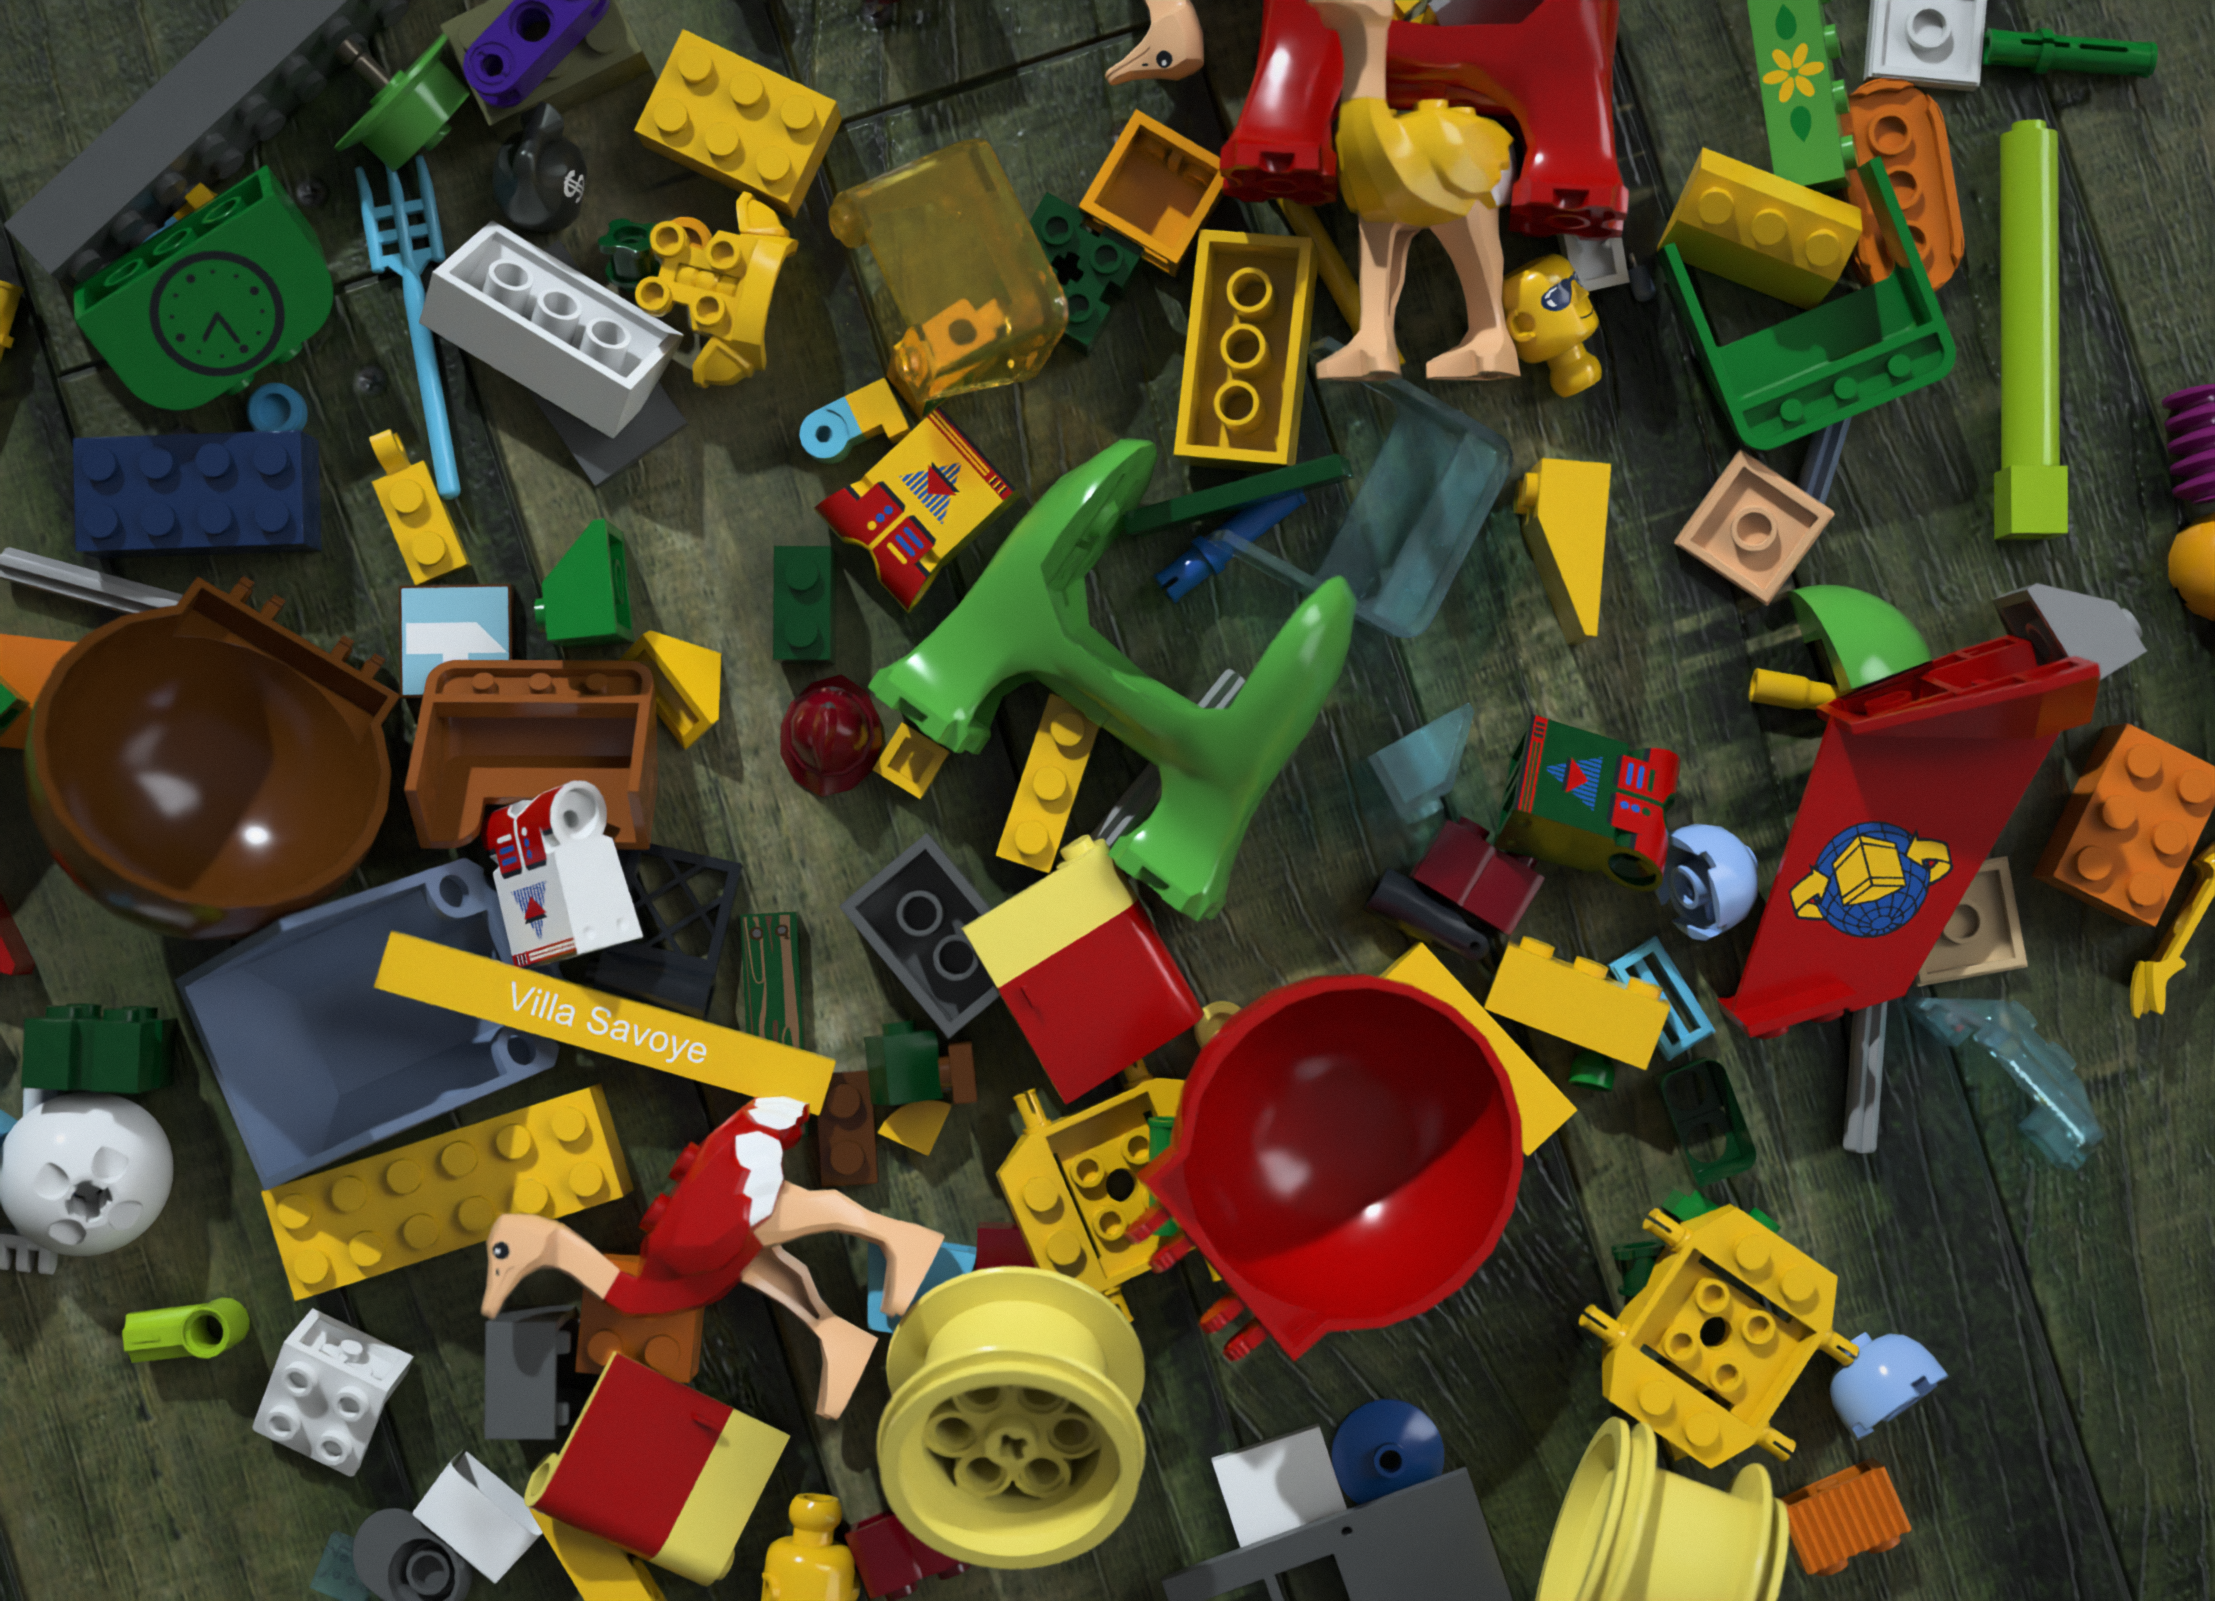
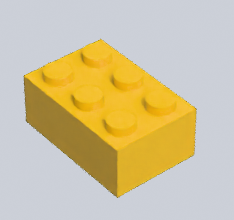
[634,29,842,218]

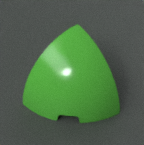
[1787,585,1933,692]

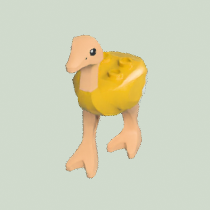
[1306,0,1520,382]

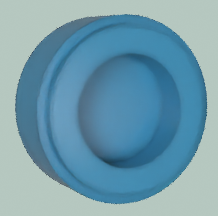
[246,383,308,432]

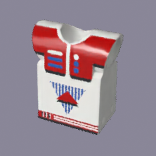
[480,781,643,969]

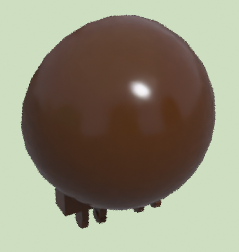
[23,576,400,941]

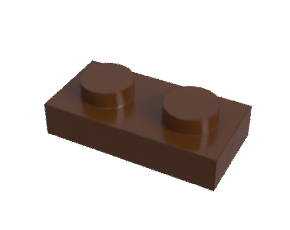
[938,1038,978,1104]
[817,1070,879,1187]

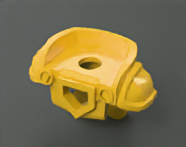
[635,191,799,389]

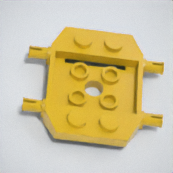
[996,1058,1222,1322]
[1579,1204,1859,1469]

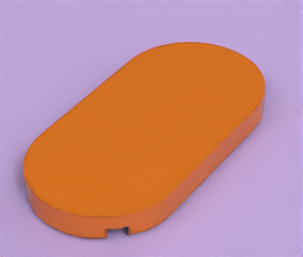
[1838,78,1964,293]

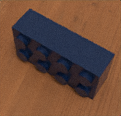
[73,430,322,559]

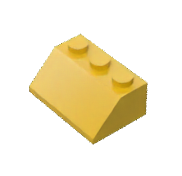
[1657,147,1862,311]

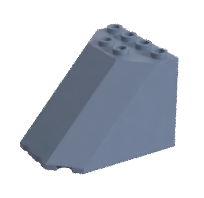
[175,858,567,1191]

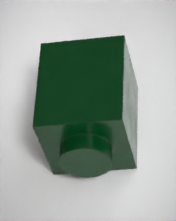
[864,1020,943,1106]

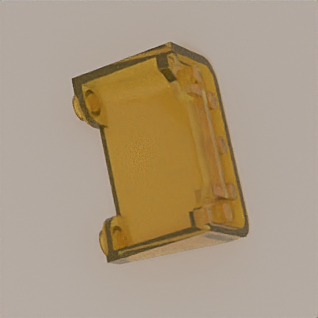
[828,138,1068,403]

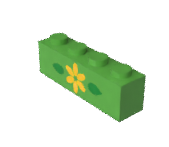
[1747,0,1859,193]

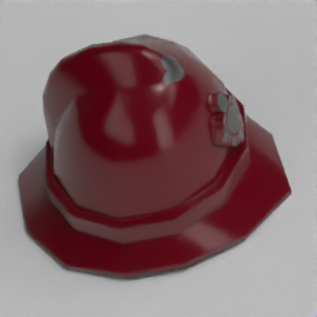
[780,674,882,797]

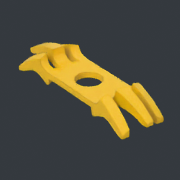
[2130,841,2215,1019]

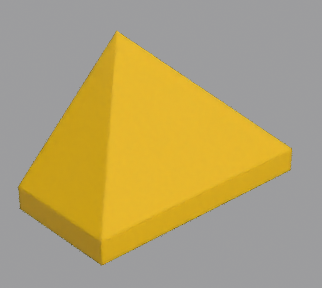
[618,630,721,750]

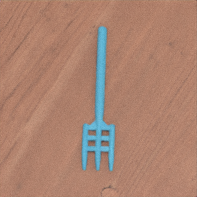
[355,155,461,500]

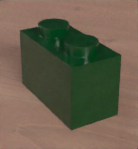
[773,546,837,665]

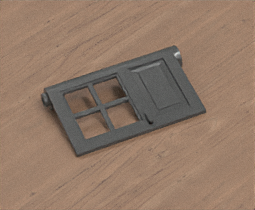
[1161,1467,1513,1601]

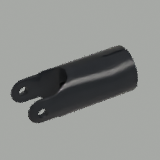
[1363,867,1489,960]

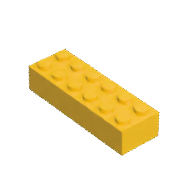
[261,1083,634,1301]

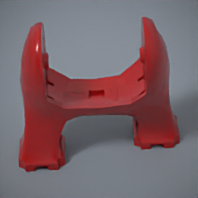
[1219,0,1629,242]

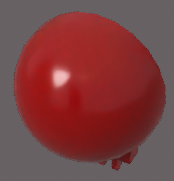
[1124,973,1523,1362]

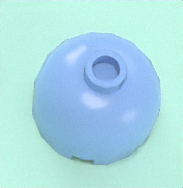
[1655,824,1758,941]
[1830,1332,1948,1441]

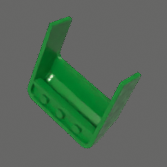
[1656,156,1956,451]

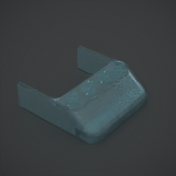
[1208,336,1513,638]

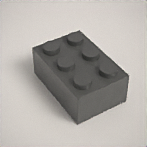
[839,833,1000,1038]

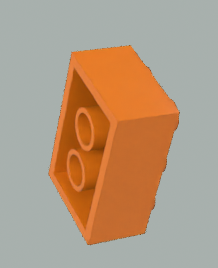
[2032,723,2215,927]

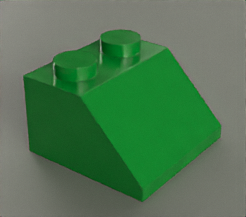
[535,519,635,650]

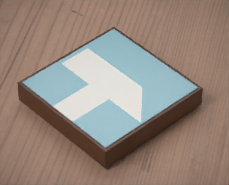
[399,584,516,699]

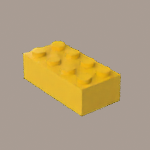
[1174,229,1319,473]

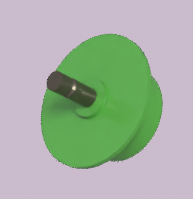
[334,33,471,172]

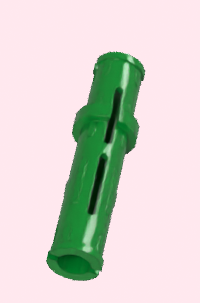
[1981,28,2158,79]

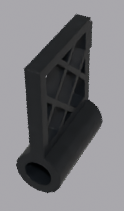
[584,843,743,1022]

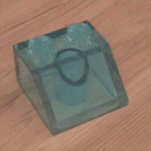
[1358,702,1474,824]

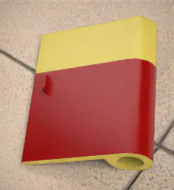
[961,834,1204,1105]
[524,1351,790,1587]

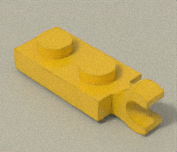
[369,429,471,586]

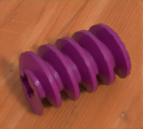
[2162,384,2215,504]

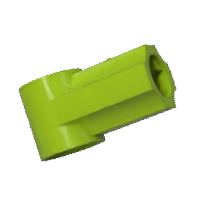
[122,1297,250,1363]

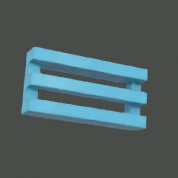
[1606,936,1716,1061]

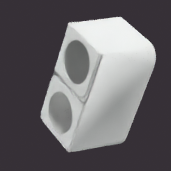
[412,1449,543,1584]

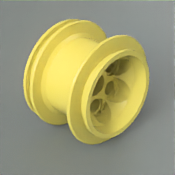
[877,1267,1145,1569]
[1535,1417,1789,1601]

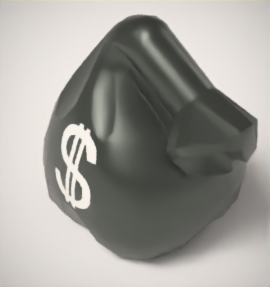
[492,101,587,232]

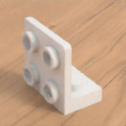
[253,1308,414,1476]

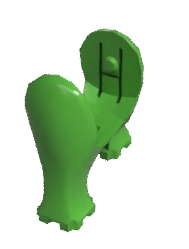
[868,438,1357,922]

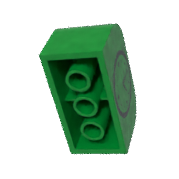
[74,164,333,410]

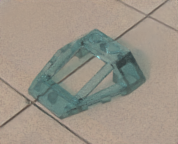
[1902,996,2106,1172]

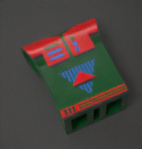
[1493,714,1681,892]

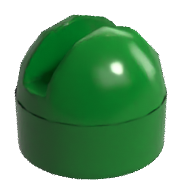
[1567,1049,1615,1092]

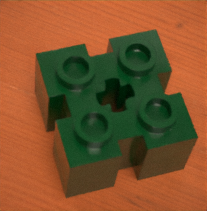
[990,192,1145,358]
[21,1003,177,1093]

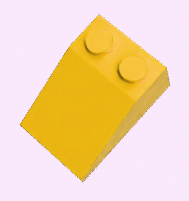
[1513,458,1611,645]

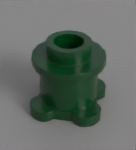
[598,218,661,292]
[1611,1239,1667,1300]

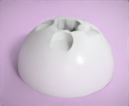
[0,1092,174,1256]

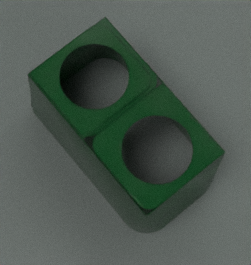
[1652,1057,1757,1188]

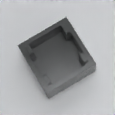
[485,1305,585,1439]

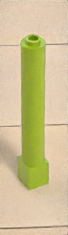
[1994,120,2068,540]

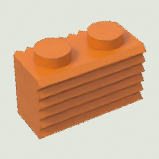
[1778,1457,1912,1576]

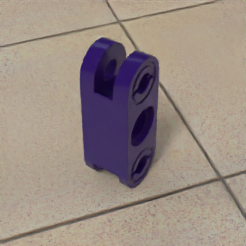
[463,0,610,109]

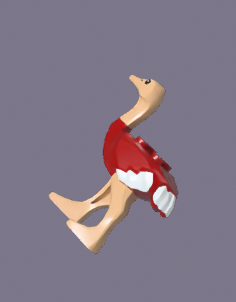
[481,1096,944,1421]

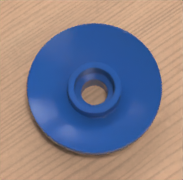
[1331,1399,1444,1505]

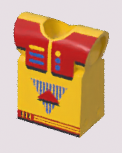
[814,405,1022,613]

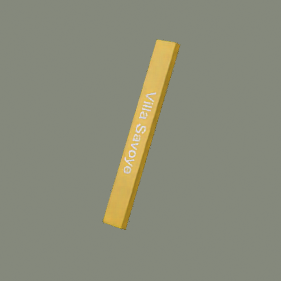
[373,930,836,1116]

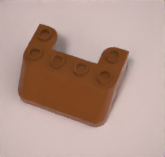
[404,660,658,850]

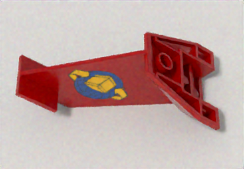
[1717,634,2101,1039]

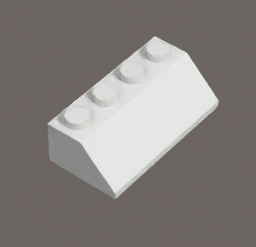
[419,220,684,439]

